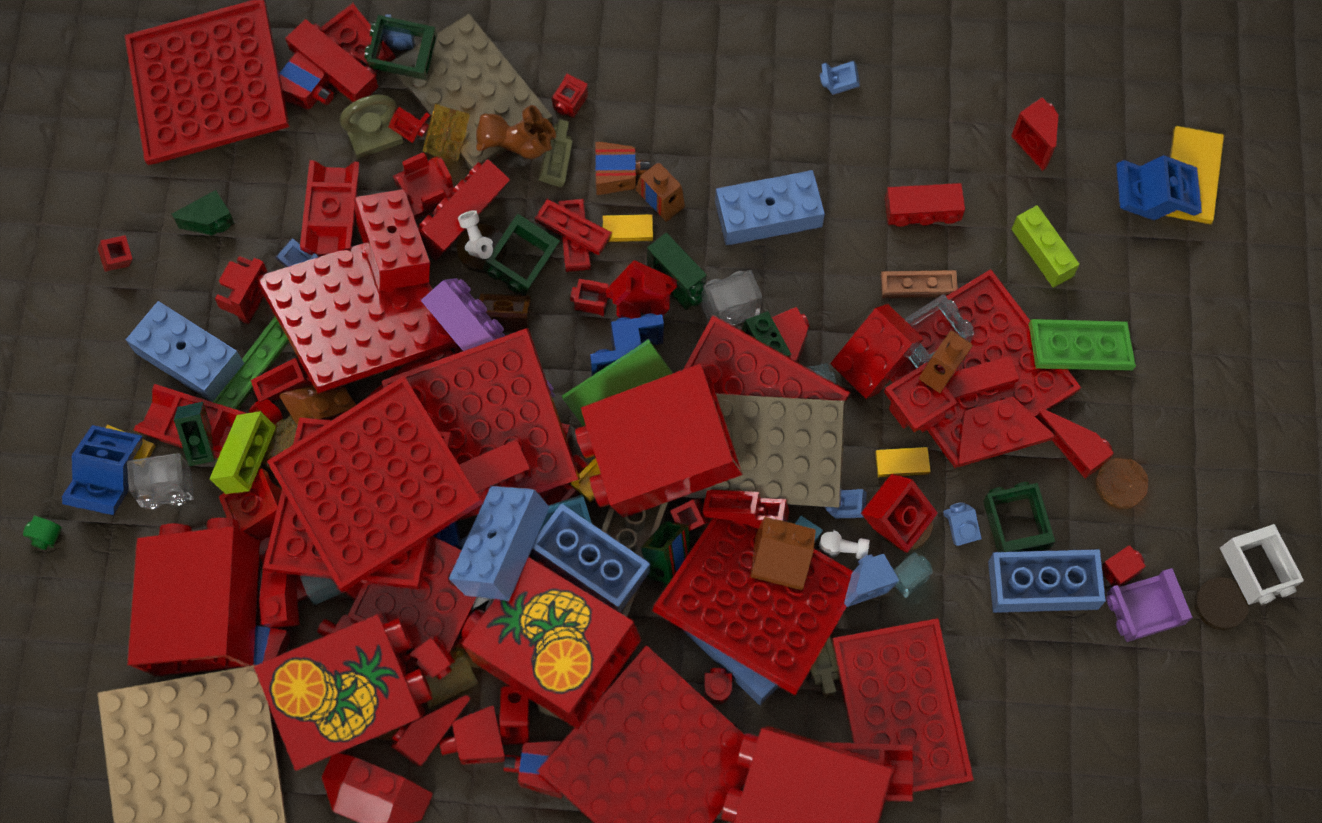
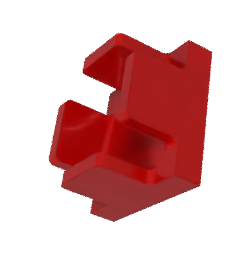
[393,152,454,219]
[215,256,268,325]
[606,260,677,319]
[884,362,958,433]
[219,468,282,541]

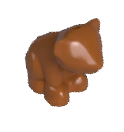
[476,105,556,159]

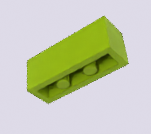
[1011,205,1080,288]
[209,411,276,494]

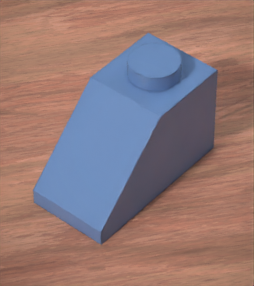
[844,554,899,607]

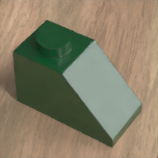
[172,190,235,235]
[174,402,215,466]

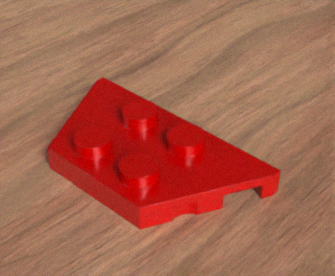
[957,397,1054,467]

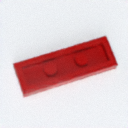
[535,199,612,256]
[559,199,591,272]
[946,356,1019,399]

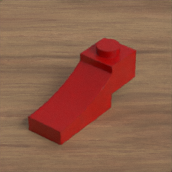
[703,490,789,529]

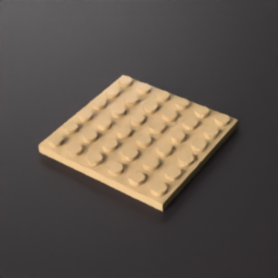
[98,665,287,823]

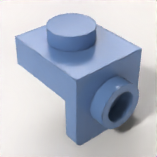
[383,15,415,50]
[820,61,860,94]
[275,238,318,268]
[825,489,867,519]
[943,503,981,546]

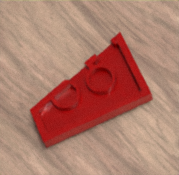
[321,3,396,72]

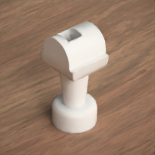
[458,211,493,259]
[819,530,869,559]

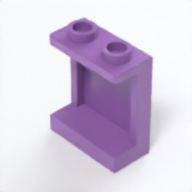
[1106,568,1192,642]

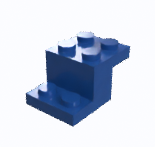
[1116,155,1202,220]
[590,313,664,376]
[62,425,142,515]

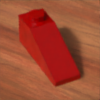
[1036,409,1114,479]
[259,550,300,629]
[391,695,471,766]

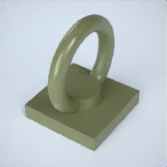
[340,95,403,159]

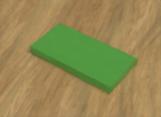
[1029,319,1136,370]
[562,339,673,426]

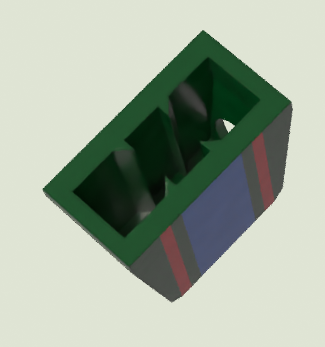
[641,521,690,588]

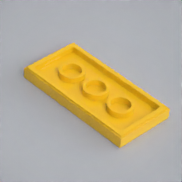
[1165,126,1224,224]

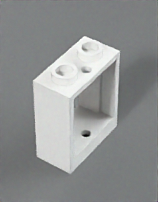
[1220,524,1304,605]

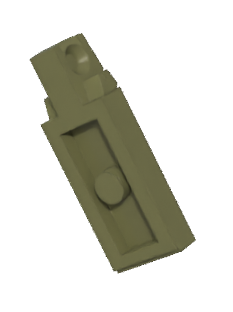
[538,119,573,187]
[810,637,839,698]

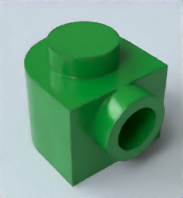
[23,515,62,550]

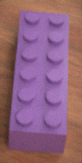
[421,278,555,398]

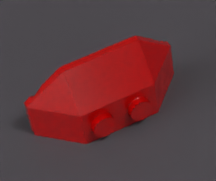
[321,753,433,823]

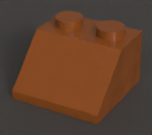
[279,385,356,426]
[750,516,816,590]

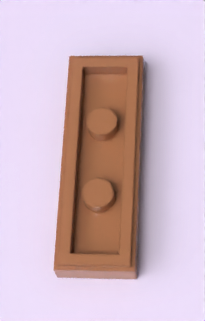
[881,270,958,298]

